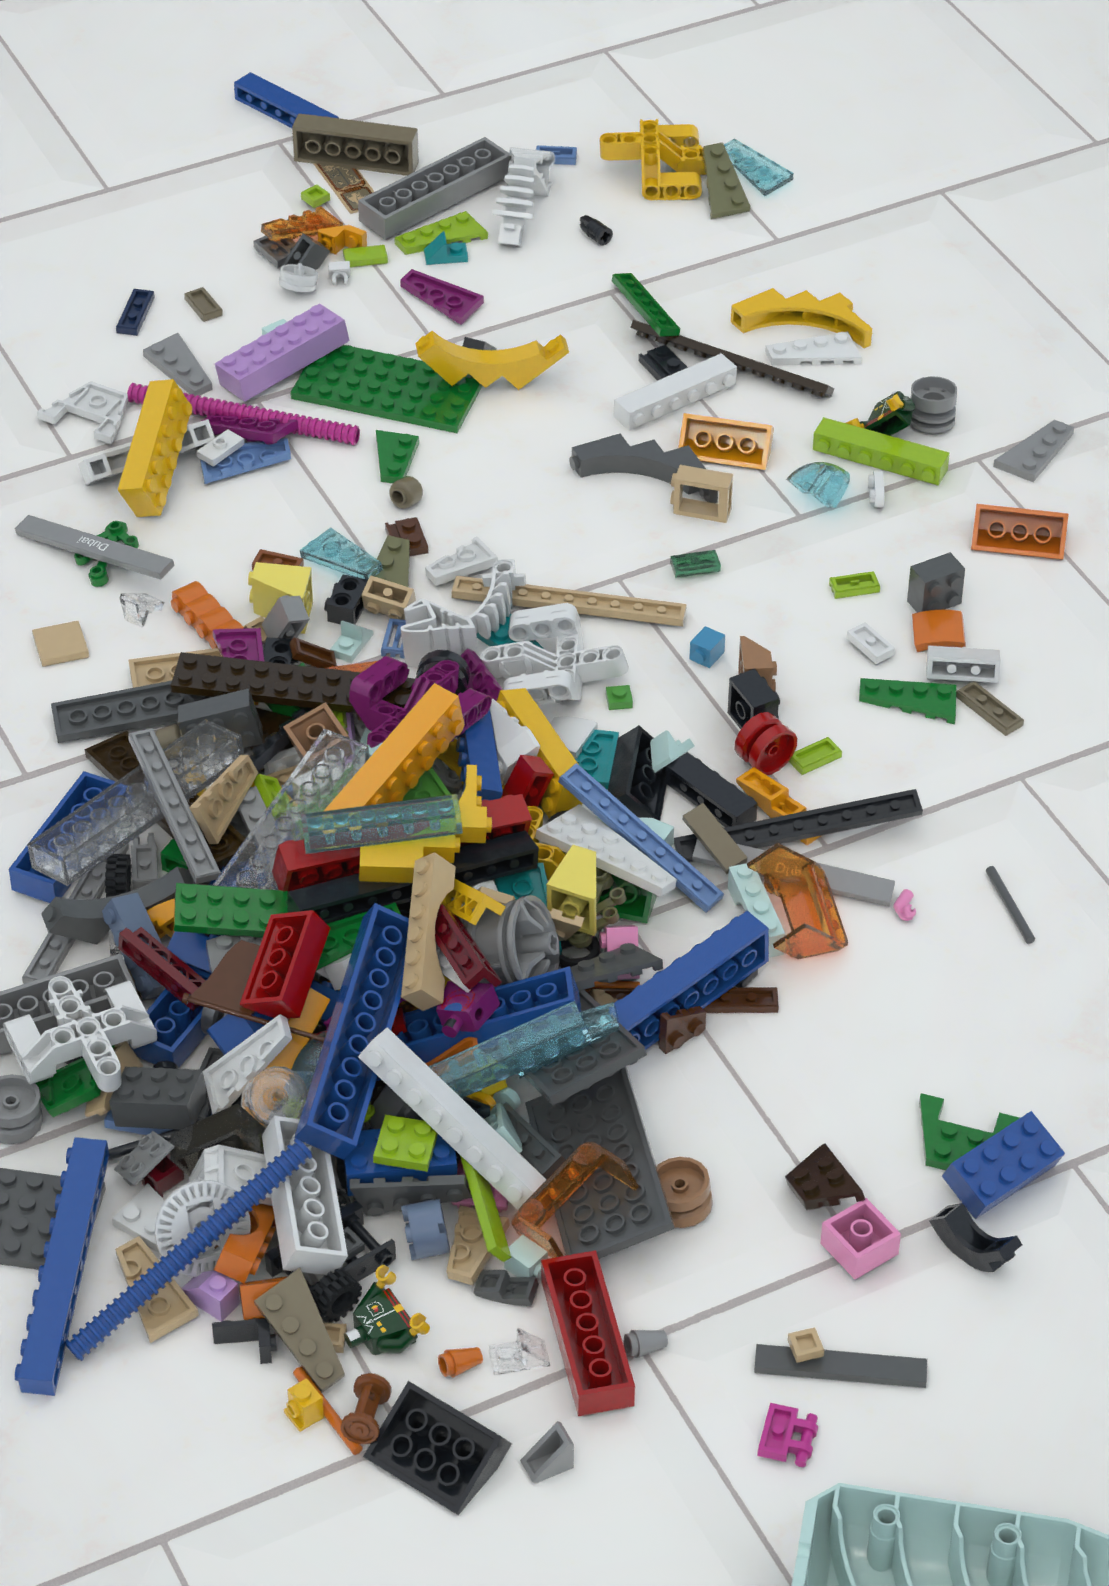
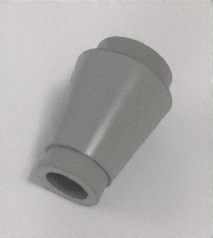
[623,1330,668,1358]

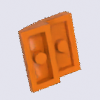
[912,610,966,652]

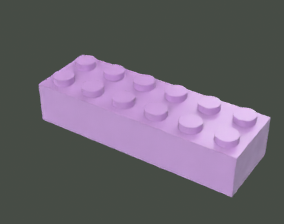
[214,303,350,402]

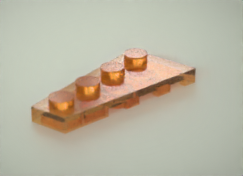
[261,207,343,241]

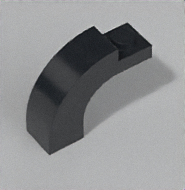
[929,1203,1023,1272]

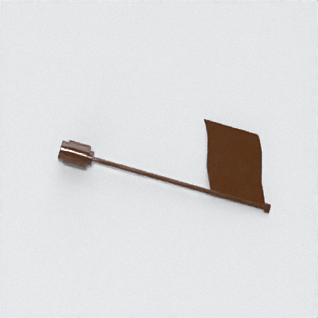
[182,940,420,1058]

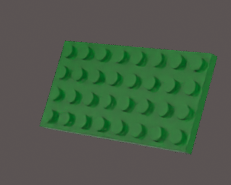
[290,345,482,433]

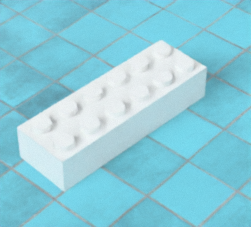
[262,1116,348,1275]

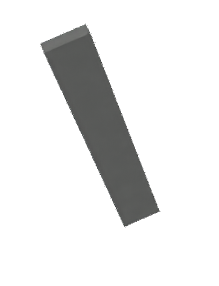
[754,1344,927,1388]

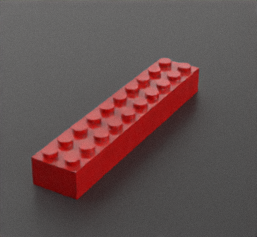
[272,794,532,891]

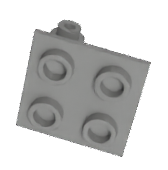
[114,1131,175,1186]

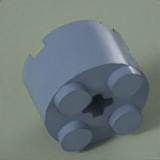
[401,1199,450,1261]

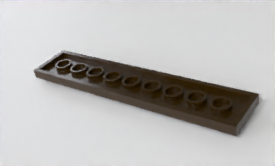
[171,652,415,713]
[84,731,254,870]

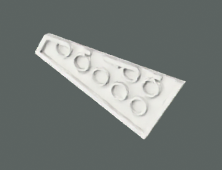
[535,804,677,897]

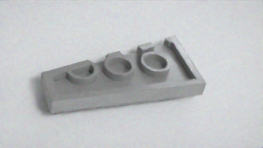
[143,333,213,397]
[993,420,1074,482]

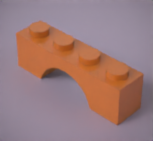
[214,1203,276,1284]

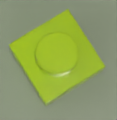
[301,184,330,208]

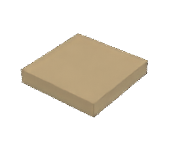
[32,621,89,667]

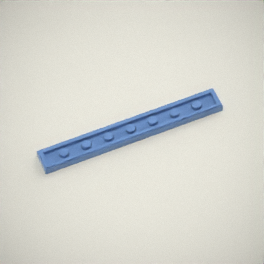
[558,763,724,913]

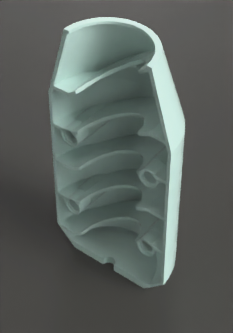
[792,1483,1109,1586]

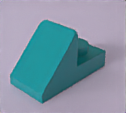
[424,231,468,265]

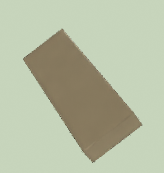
[956,681,1024,736]
[682,803,747,874]

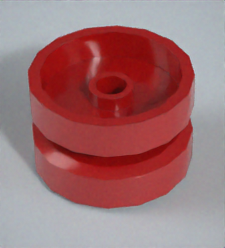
[734,712,798,775]

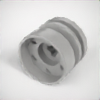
[911,376,957,433]

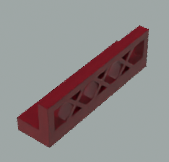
[435,904,502,990]
[118,927,206,1011]

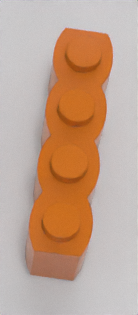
[171,581,244,649]

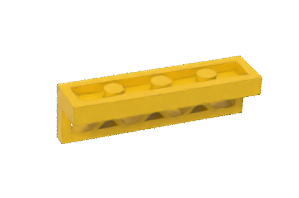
[441,879,506,926]

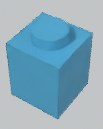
[689,626,725,668]

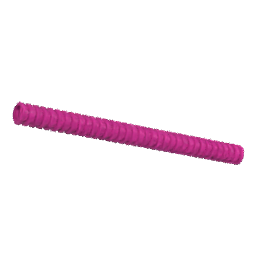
[127,383,360,445]

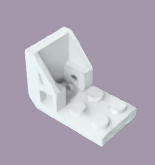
[186,1145,273,1227]

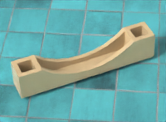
[401,852,456,1011]

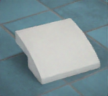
[550,716,598,759]

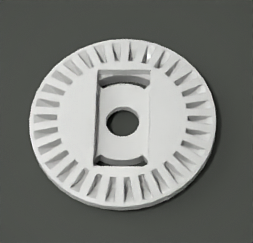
[154,1180,251,1277]

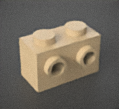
[362,575,416,620]

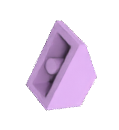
[181,1270,240,1322]

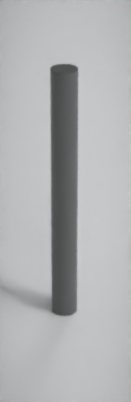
[986,866,1035,944]

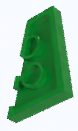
[376,430,419,484]

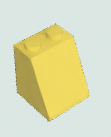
[248,562,313,634]
[547,845,597,936]

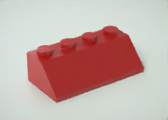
[240,910,330,1019]

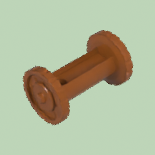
[341,1373,392,1445]

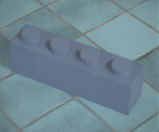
[102,892,172,1000]

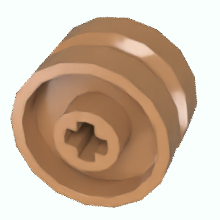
[657,1157,713,1228]

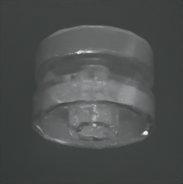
[241,1066,308,1131]

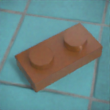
[252,549,304,571]

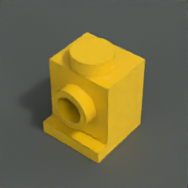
[284,1378,324,1432]

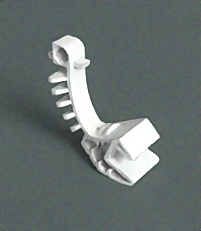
[492,147,555,246]
[400,559,526,667]

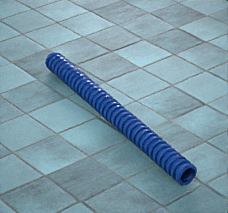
[65,1138,312,1361]

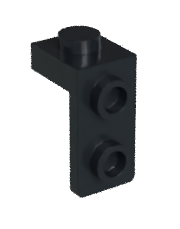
[212,1318,277,1364]

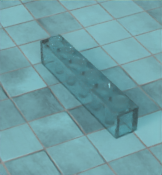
[301,794,463,854]
[429,1001,592,1098]

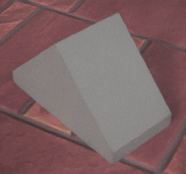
[520,1421,574,1483]

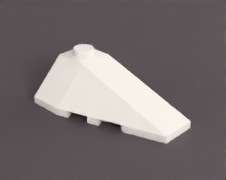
[490,699,540,785]

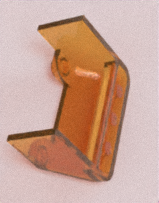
[747,843,848,959]
[511,1142,639,1258]

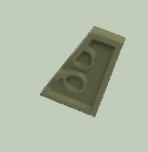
[367,535,410,587]

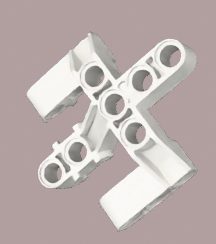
[480,603,629,704]
[3,976,157,1092]

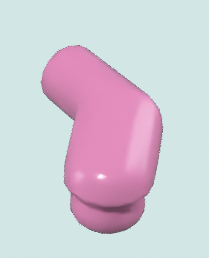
[893,889,916,921]

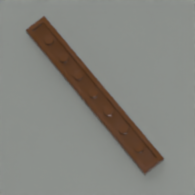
[584,987,779,1013]

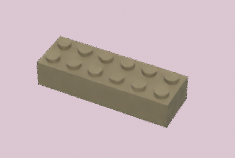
[292,113,419,176]

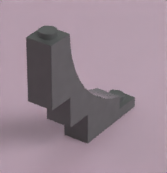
[569,433,718,503]
[41,866,211,945]

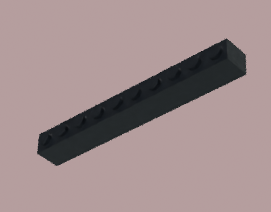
[287,830,539,924]

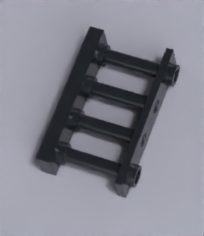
[265,1200,396,1292]

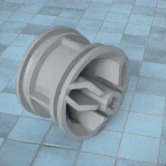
[459,895,559,988]

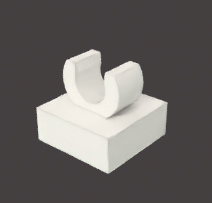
[328,261,350,285]

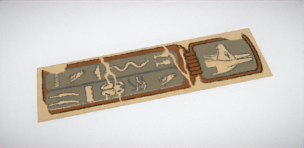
[313,163,375,214]

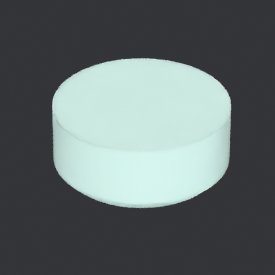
[493,1087,521,1110]

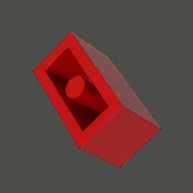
[501,755,554,807]

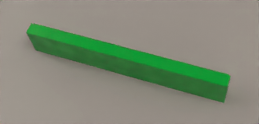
[612,273,680,336]

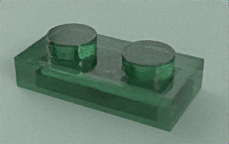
[670,550,721,578]

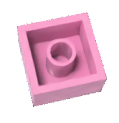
[820,1198,901,1279]

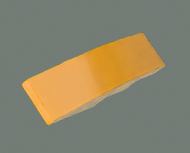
[736,767,822,846]

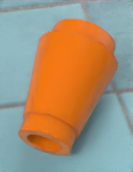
[438,1347,483,1378]

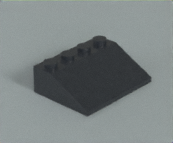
[363,1381,512,1515]

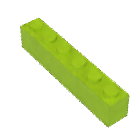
[813,417,950,486]

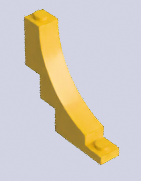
[415,331,569,390]

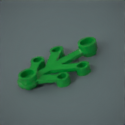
[74,521,139,587]

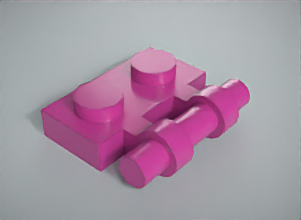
[757,1403,818,1467]

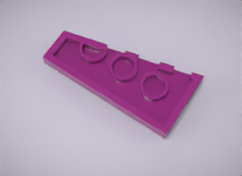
[200,415,298,445]
[213,628,264,661]
[460,648,503,701]

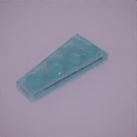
[724,138,794,196]

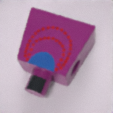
[437,981,500,1038]

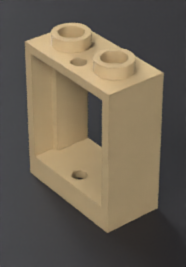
[670,465,733,523]

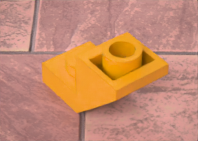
[317,225,367,255]

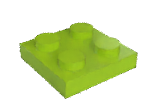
[373,1115,438,1172]

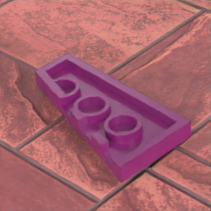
[400,269,484,325]

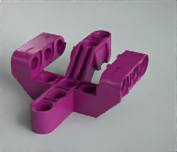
[349,656,492,748]

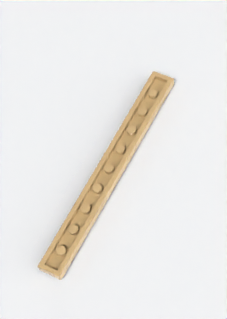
[452,576,687,627]

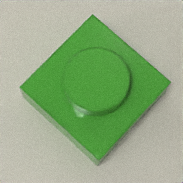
[606,685,633,710]

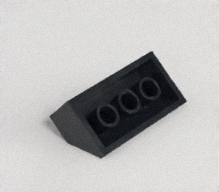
[608,725,670,821]

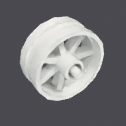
[279,263,318,293]

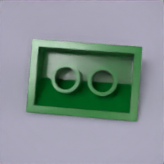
[596,867,657,923]

